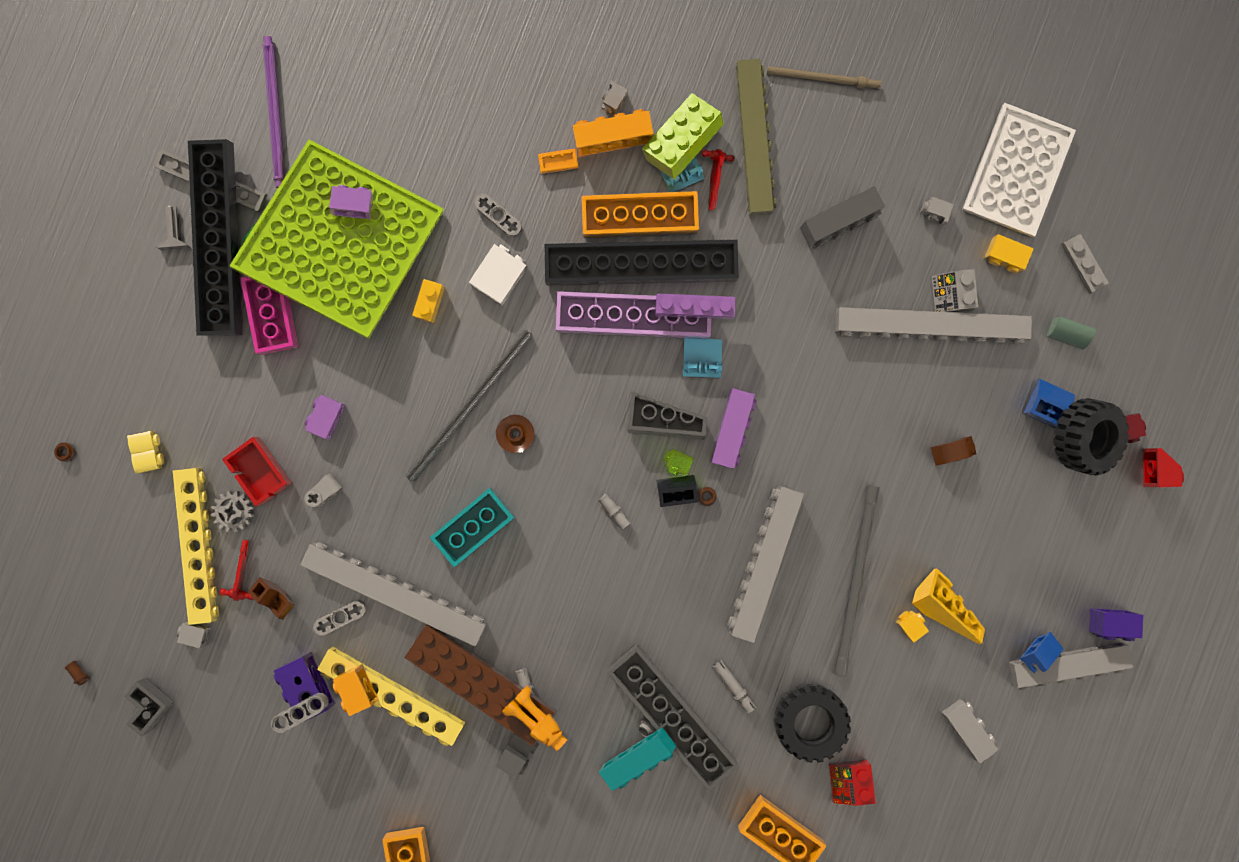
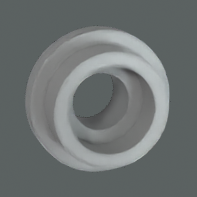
[638,720,656,738]

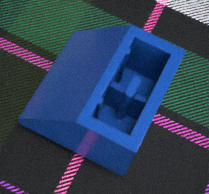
[1023,379,1075,429]

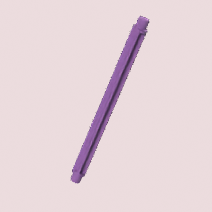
[263,36,285,188]

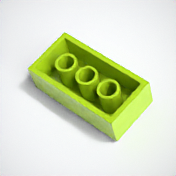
[642,93,724,180]

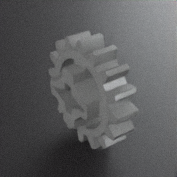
[211,491,255,532]

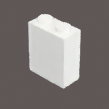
[469,244,527,306]

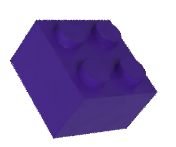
[1089,608,1143,641]

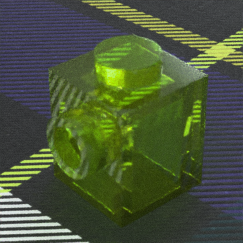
[663,449,694,476]

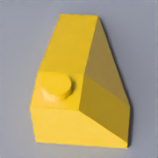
[912,568,985,645]

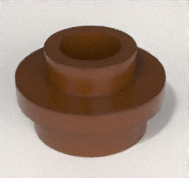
[54,442,74,462]
[698,487,717,506]

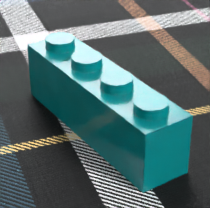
[598,728,676,791]

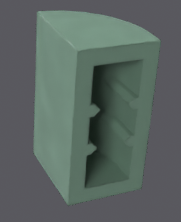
[1047,316,1097,350]

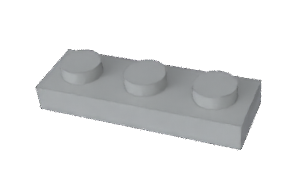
[1062,234,1109,293]

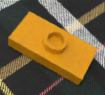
[538,148,579,174]

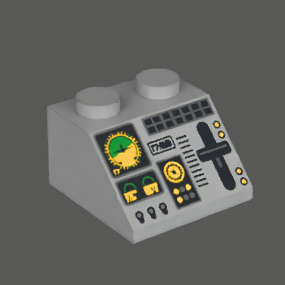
[931,269,979,312]

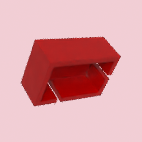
[222,436,293,506]

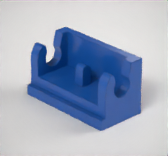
[1020,632,1063,673]

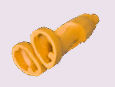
[502,685,567,752]

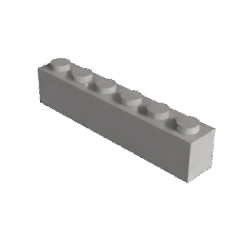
[1009,642,1133,690]

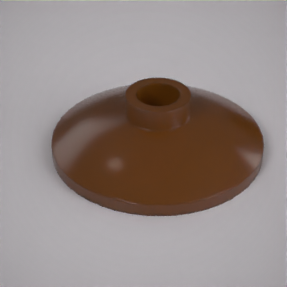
[496,415,534,453]

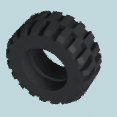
[1053,398,1129,476]
[774,684,851,763]

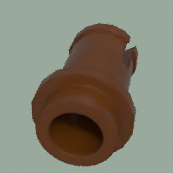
[65,661,89,686]

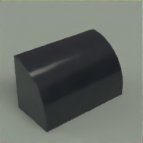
[656,475,698,507]

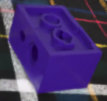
[274,652,336,722]

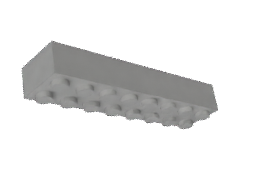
[727,486,804,643]

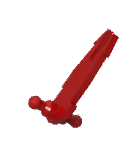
[701,149,735,210]
[219,540,254,601]

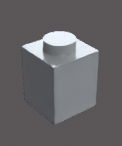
[177,622,211,648]

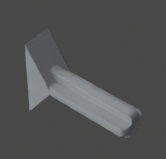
[157,206,190,250]

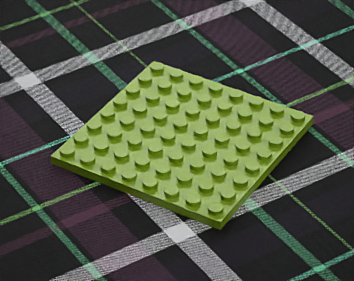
[230,139,444,340]

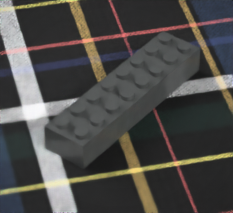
[607,644,739,791]

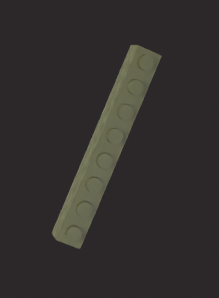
[736,59,776,216]

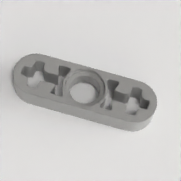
[475,194,522,237]
[313,600,367,636]

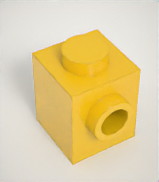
[896,611,929,643]

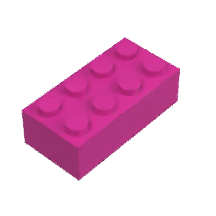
[240,276,299,355]

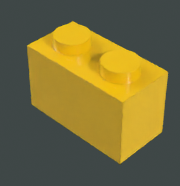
[984,234,1034,274]
[412,279,445,324]

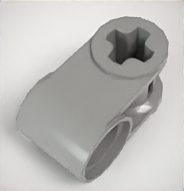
[304,474,343,508]

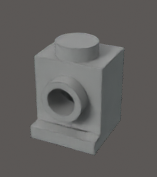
[601,80,628,114]
[921,197,954,226]

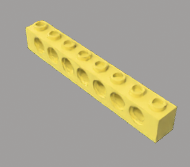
[173,468,219,625]
[317,647,466,746]

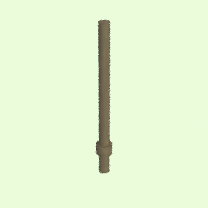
[767,66,881,89]

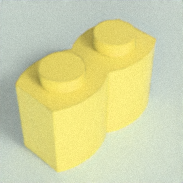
[127,431,164,474]

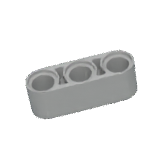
[271,693,328,733]

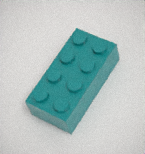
[429,488,515,567]

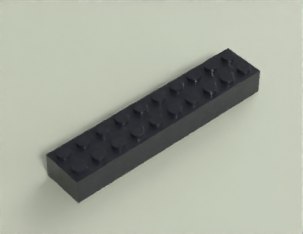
[188,139,242,336]
[544,239,739,286]

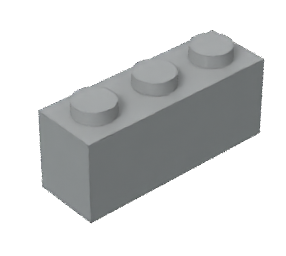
[942,699,999,764]

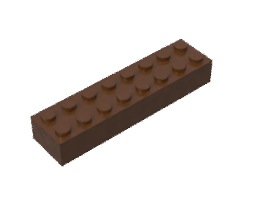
[404,625,557,746]

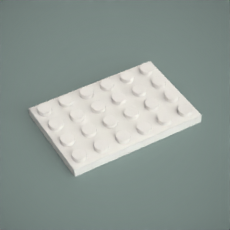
[962,103,1076,237]

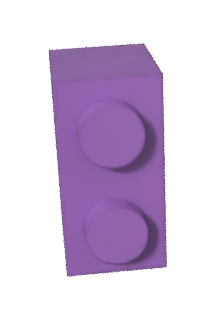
[329,185,373,219]
[305,395,345,440]

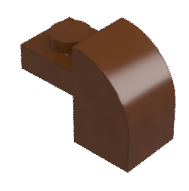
[930,436,977,466]
[248,577,295,620]

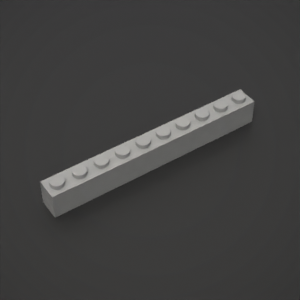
[835,307,1032,344]
[300,542,487,646]

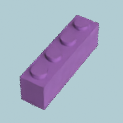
[655,293,735,319]
[710,388,757,469]

